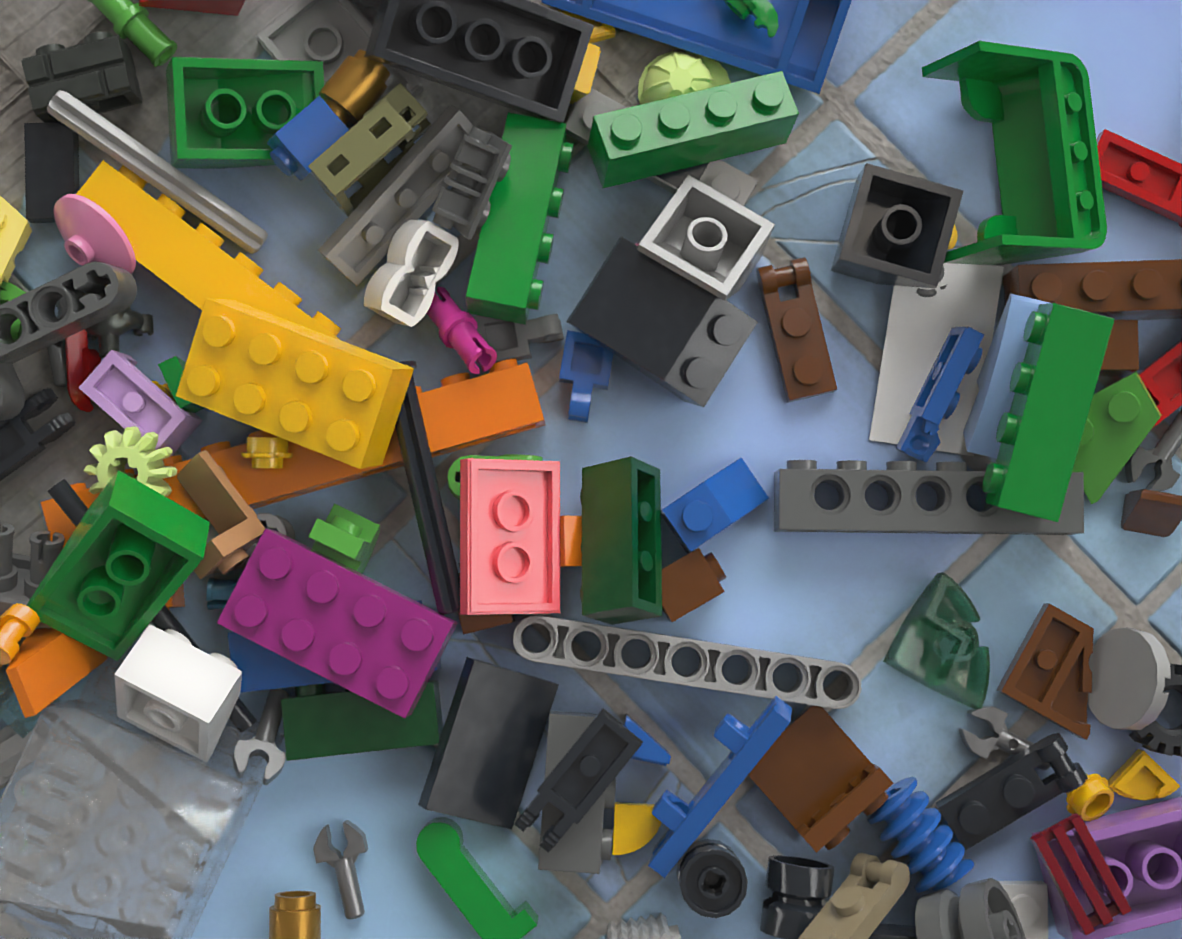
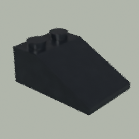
[566,237,758,407]

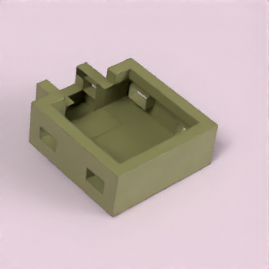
[308,82,432,217]

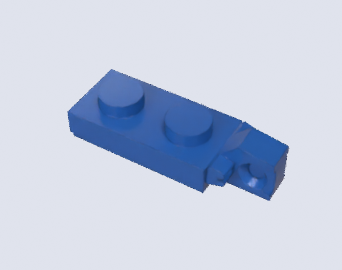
[896,327,984,463]

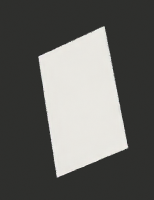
[869,263,1004,456]

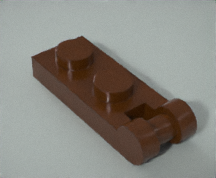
[756,257,837,403]

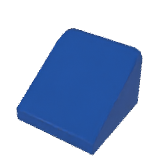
[623,714,671,766]

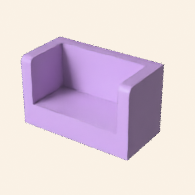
[79,350,202,456]

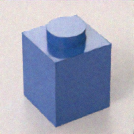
[267,95,349,181]

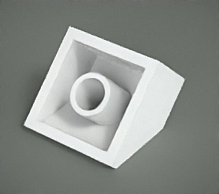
[114,624,242,763]

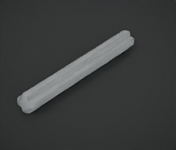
[47,90,268,254]

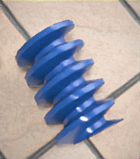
[867,776,975,893]

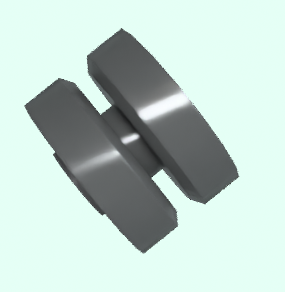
[915,878,1026,939]

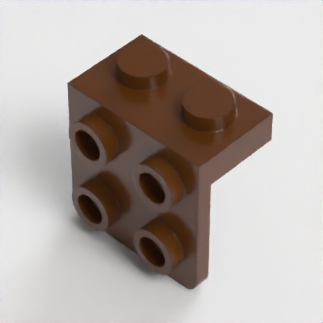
[748,705,894,853]

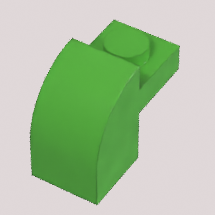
[308,503,380,574]

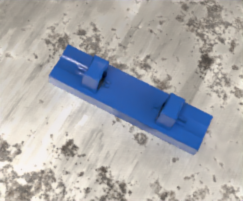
[648,696,792,878]

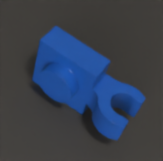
[559,330,614,423]

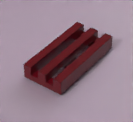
[1030,813,1132,936]

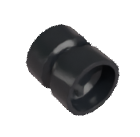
[676,839,748,918]
[760,855,834,939]

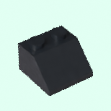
[831,163,964,288]

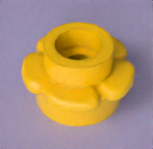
[241,437,293,468]
[1066,774,1114,821]

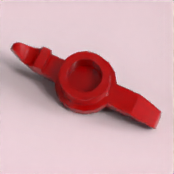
[65,329,101,412]

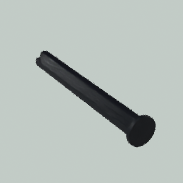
[395,361,460,615]

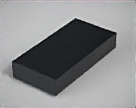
[24,122,80,223]

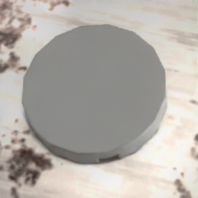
[1088,627,1171,730]

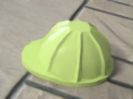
[638,51,731,104]

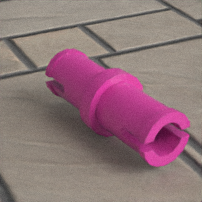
[426,287,497,374]

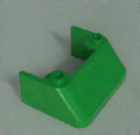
[922,41,1107,265]

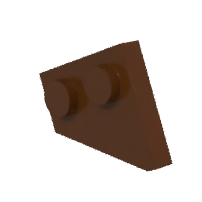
[997,603,1094,740]

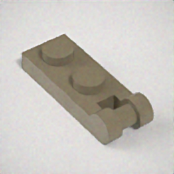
[798,853,910,939]

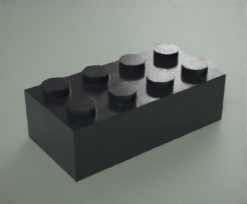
[364,0,594,123]

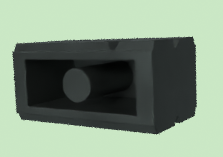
[21,32,143,122]

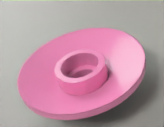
[54,194,136,274]

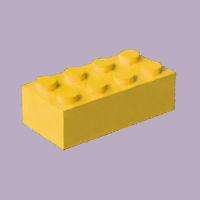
[176,298,414,469]

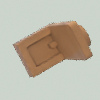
[177,450,265,580]

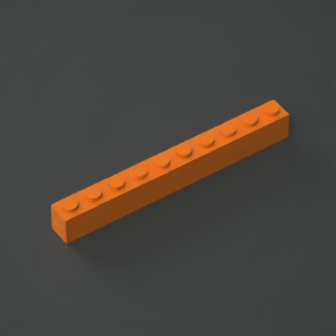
[41,359,546,548]

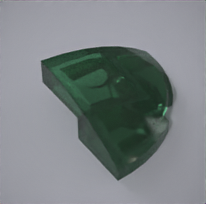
[883,572,990,709]

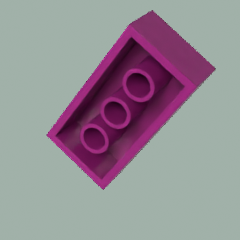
[217,528,458,718]

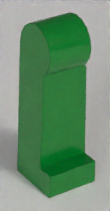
[416,817,539,939]

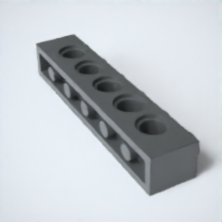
[774,460,1084,535]

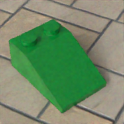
[166,57,324,169]
[26,470,210,661]

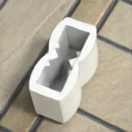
[364,219,459,327]

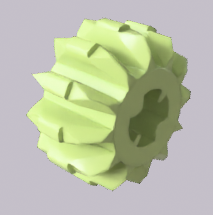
[83,426,178,497]

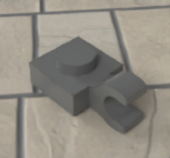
[473,314,564,363]

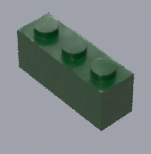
[580,456,662,625]
[281,680,443,761]

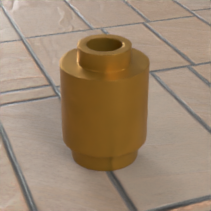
[319,49,391,125]
[269,891,321,939]

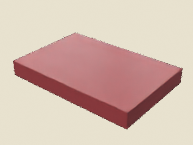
[460,458,560,615]

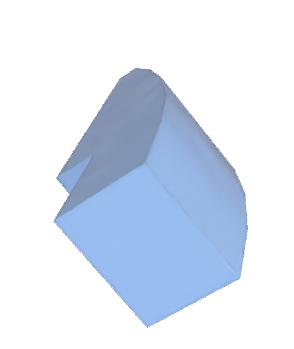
[963,293,1049,459]

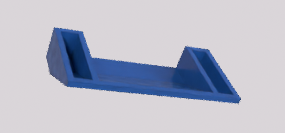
[541,0,852,94]

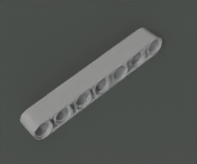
[513,615,862,709]

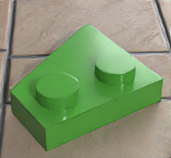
[1072,371,1162,504]

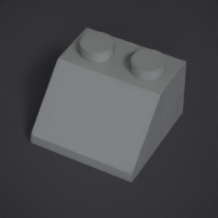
[637,175,775,301]

